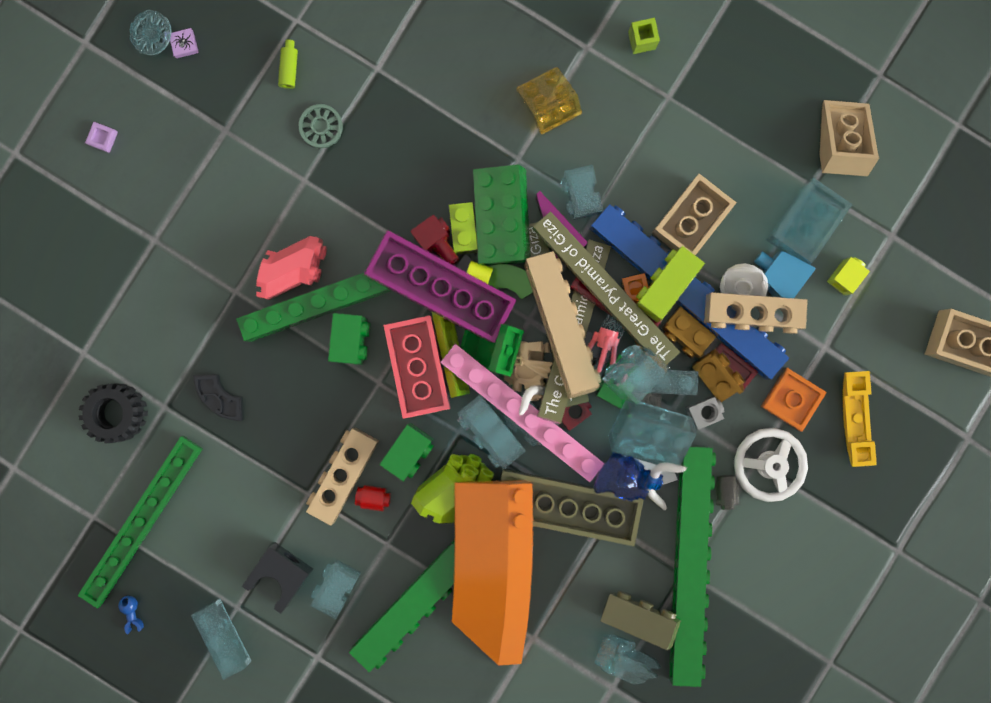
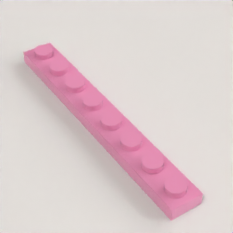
[440,344,604,482]

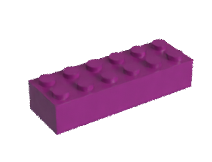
[363,230,516,343]

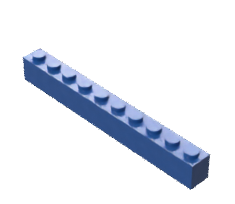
[589,204,789,379]

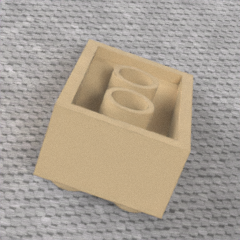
[820,100,879,176]

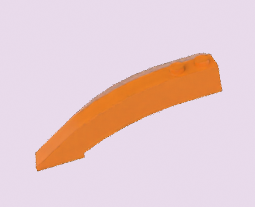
[451,480,533,666]

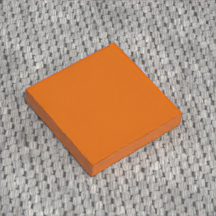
[761,367,827,432]

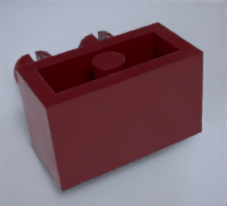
[410,214,459,265]

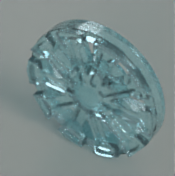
[129,10,171,55]

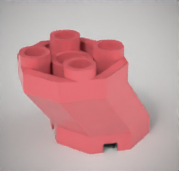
[256,236,327,300]

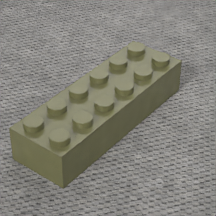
[500,468,644,546]

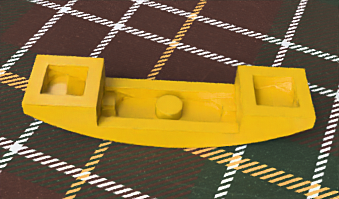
[843,371,877,467]

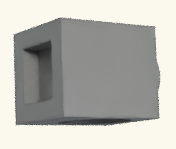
[684,397,725,430]

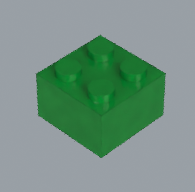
[328,313,371,365]
[380,423,434,481]

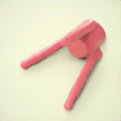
[587,327,620,386]

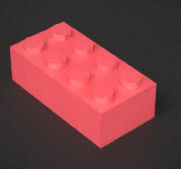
[384,316,451,419]

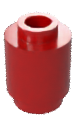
[355,485,391,511]

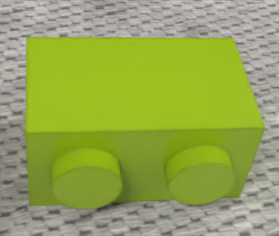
[449,202,478,255]

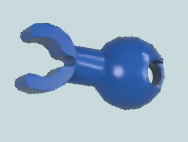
[118,596,144,634]

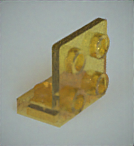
[517,67,582,135]

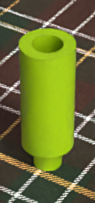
[278,40,298,89]

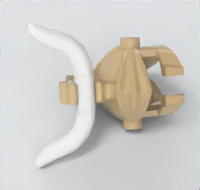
[504,341,553,415]

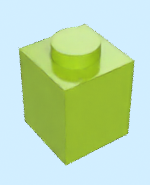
[628,18,660,54]

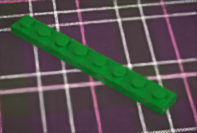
[78,436,203,608]

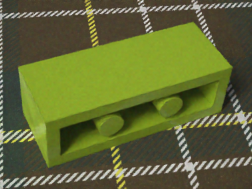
[636,246,705,323]

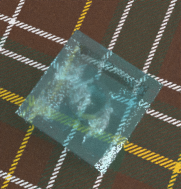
[602,345,670,405]

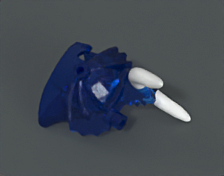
[594,449,687,510]

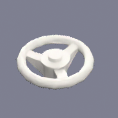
[734,428,808,502]

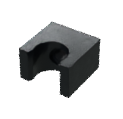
[242,542,313,614]

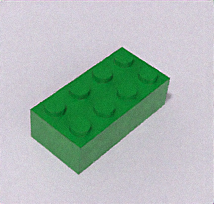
[473,164,531,266]

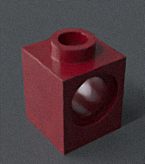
[562,402,592,431]

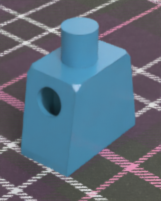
[754,251,816,299]

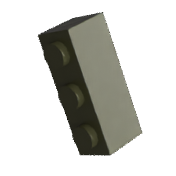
[601,591,681,650]

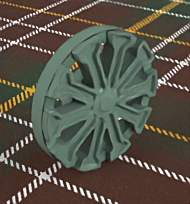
[299,104,343,149]

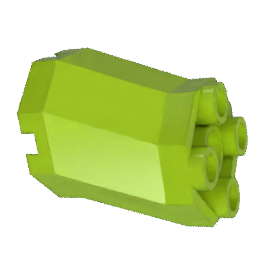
[411,454,494,524]

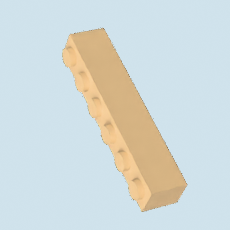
[524,251,601,399]

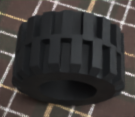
[79,384,148,443]

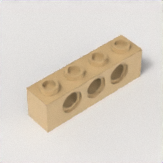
[704,293,808,334]
[306,428,379,526]

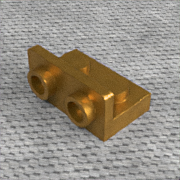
[661,307,716,358]
[692,349,745,403]

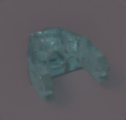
[595,634,661,685]

